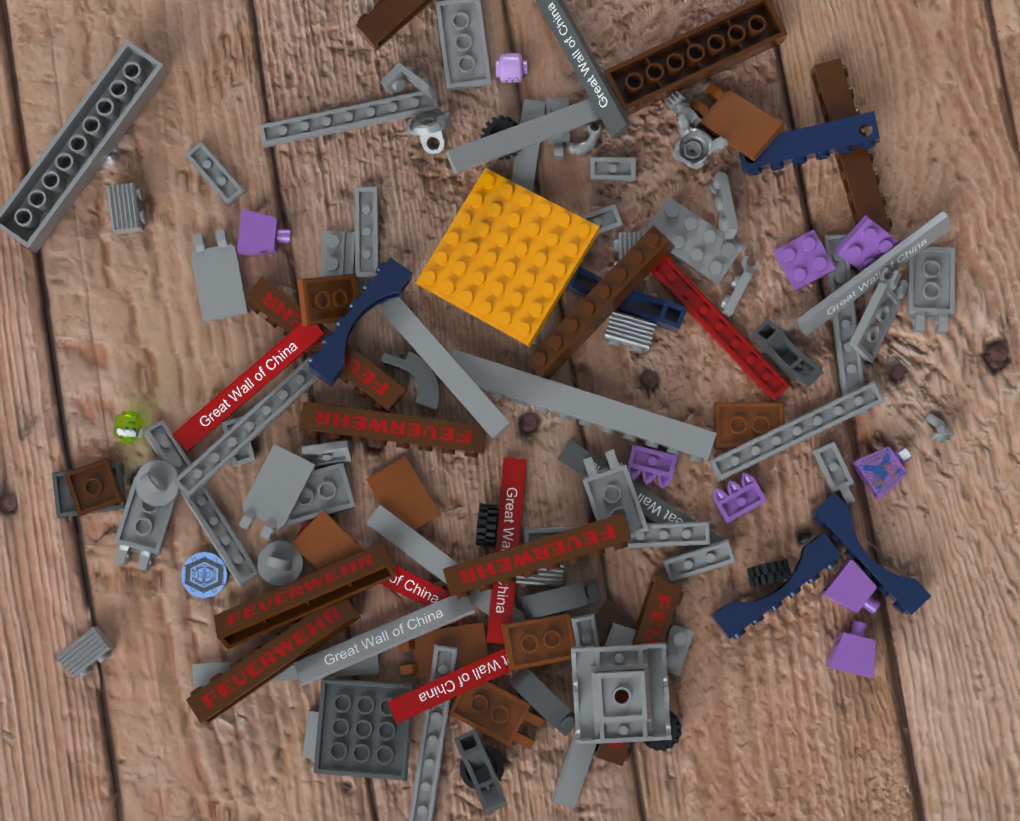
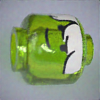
[113,410,145,445]

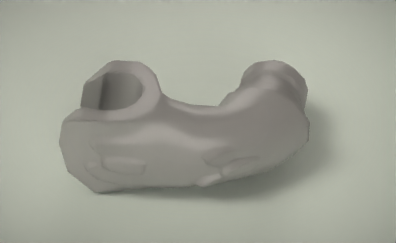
[568,123,602,156]

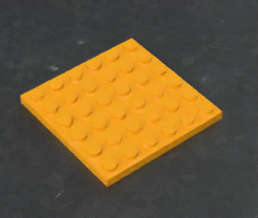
[415,168,601,347]

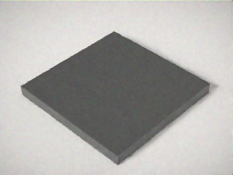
[313,678,415,781]

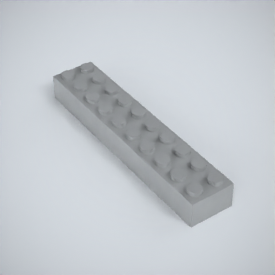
[0,40,169,253]

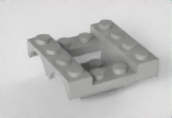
[571,642,672,745]

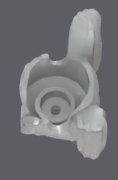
[673,114,729,169]

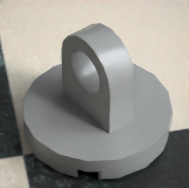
[406,111,452,154]
[135,460,181,506]
[257,540,304,586]

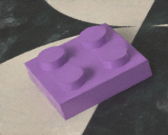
[835,215,900,271]
[773,230,836,292]

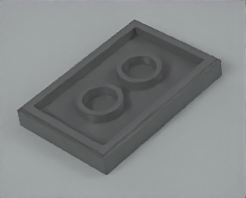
[52,463,126,518]

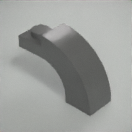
[752,319,824,388]
[381,351,440,412]
[520,578,602,620]
[508,668,575,737]
[454,729,508,814]

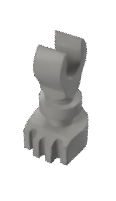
[666,90,702,127]

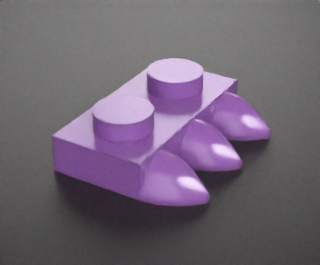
[627,445,678,489]
[714,473,767,523]

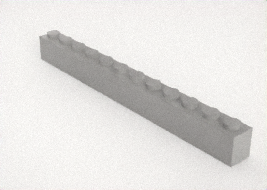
[451,349,716,463]

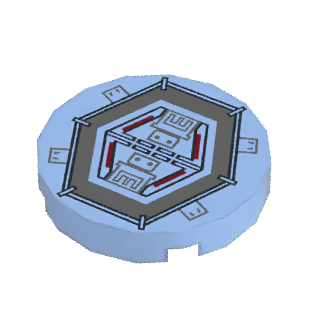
[181,552,229,598]

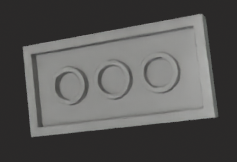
[435,0,492,91]
[644,197,744,285]

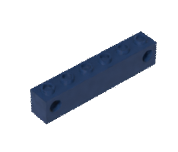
[739,111,880,176]

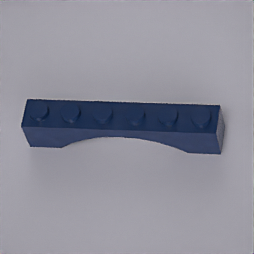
[308,257,413,387]
[565,266,687,333]
[811,492,931,615]
[710,533,842,639]

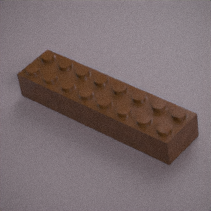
[603,0,787,116]

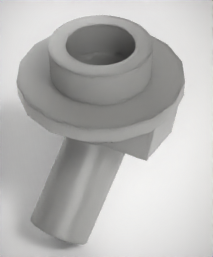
[926,413,955,443]

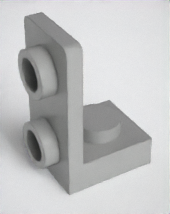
[381,62,436,99]

